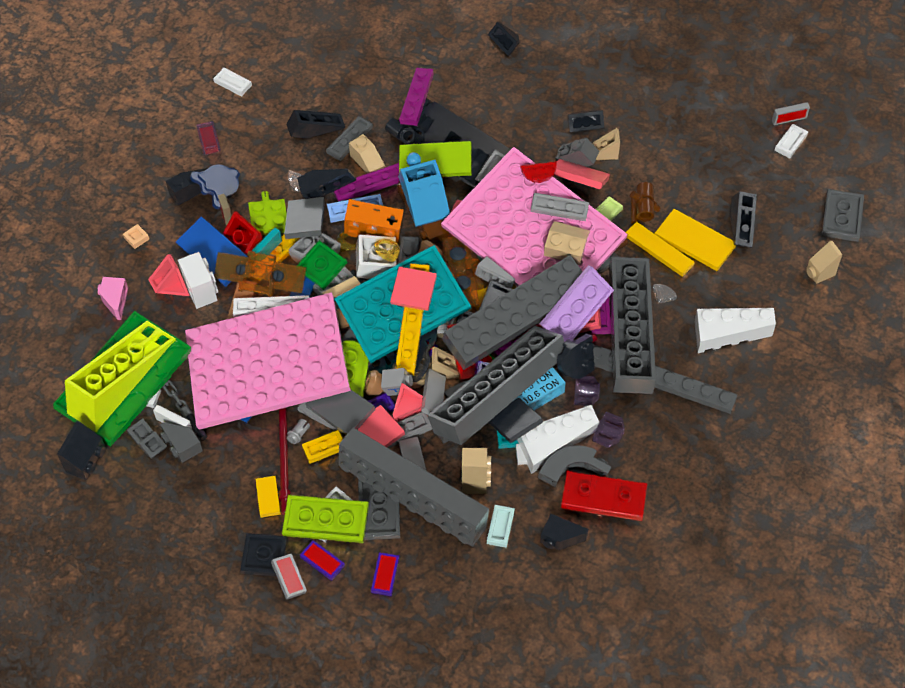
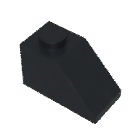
[540,514,589,550]

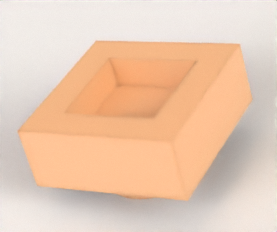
[123,224,149,249]

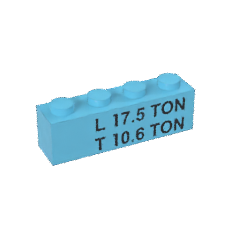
[513,367,565,410]

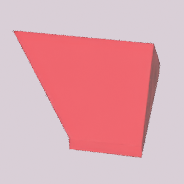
[148,254,190,296]
[393,383,423,422]

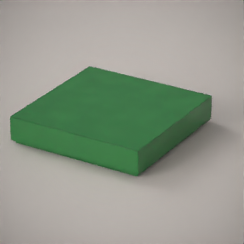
[295,240,348,290]

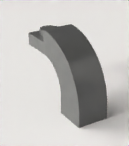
[538,446,611,487]

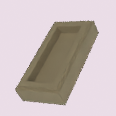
[218,194,232,226]

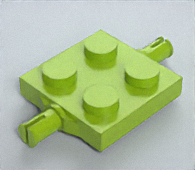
[248,191,287,236]

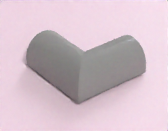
[289,233,341,263]

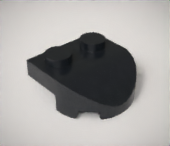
[557,334,595,379]

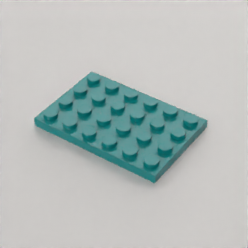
[334,245,472,363]

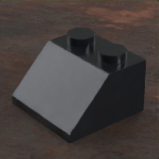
[57,421,106,480]

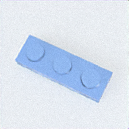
[327,194,383,223]

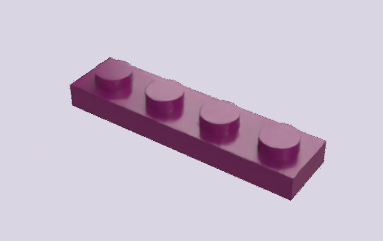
[399,68,434,126]
[333,163,399,202]

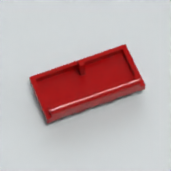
[561,470,647,521]

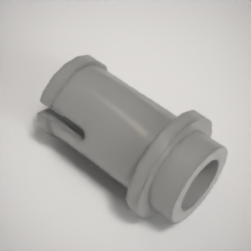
[287,419,310,444]

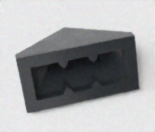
[488,21,519,56]
[568,110,605,132]

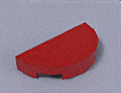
[520,161,557,183]

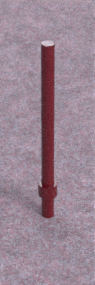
[279,408,291,515]

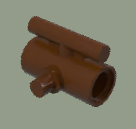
[630,182,660,225]

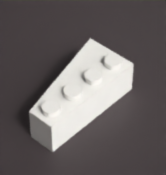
[694,308,776,353]
[517,405,599,474]

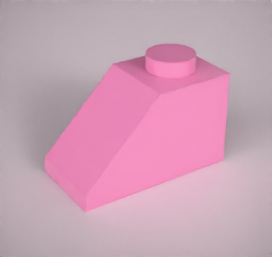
[98,277,128,320]

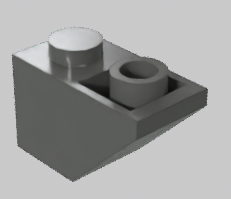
[555,138,599,167]
[160,423,203,463]

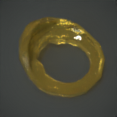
[337,232,358,252]
[374,239,400,262]

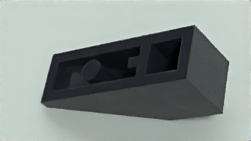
[286,110,346,138]
[166,168,208,206]
[297,169,357,199]
[730,191,757,248]

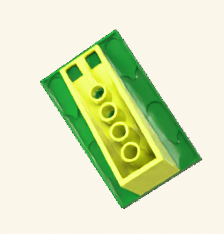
[53,311,191,447]

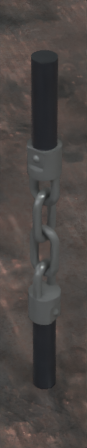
[163,380,207,441]

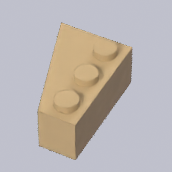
[462,448,491,494]

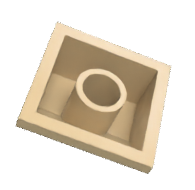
[544,221,590,265]

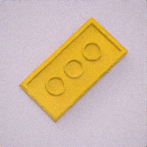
[655,209,736,271]

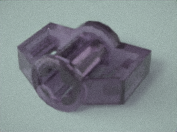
[574,376,600,406]
[592,412,625,448]

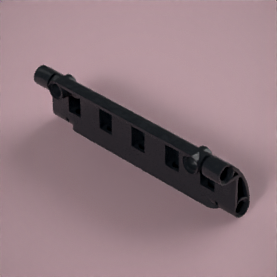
[385,98,573,192]

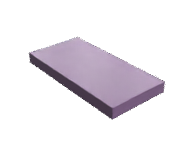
[540,265,614,342]

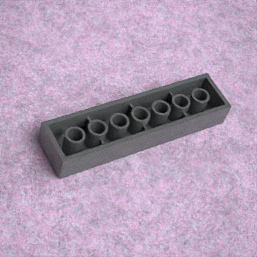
[442,255,583,370]
[609,257,656,394]
[427,326,565,445]
[339,428,489,547]

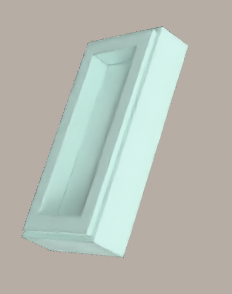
[487,505,515,548]

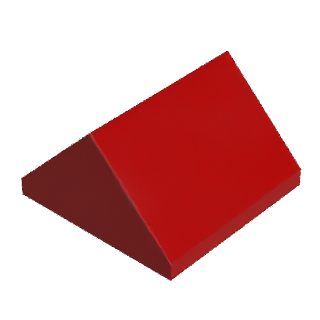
[222,211,262,258]

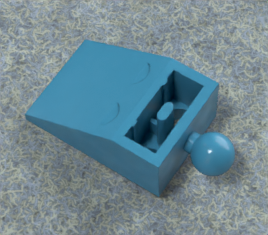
[398,152,450,227]

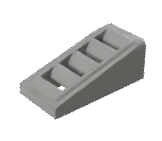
[475,257,515,289]

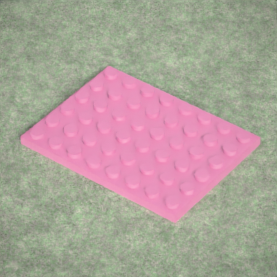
[441,147,628,287]
[185,292,351,429]

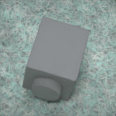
[381,368,413,396]

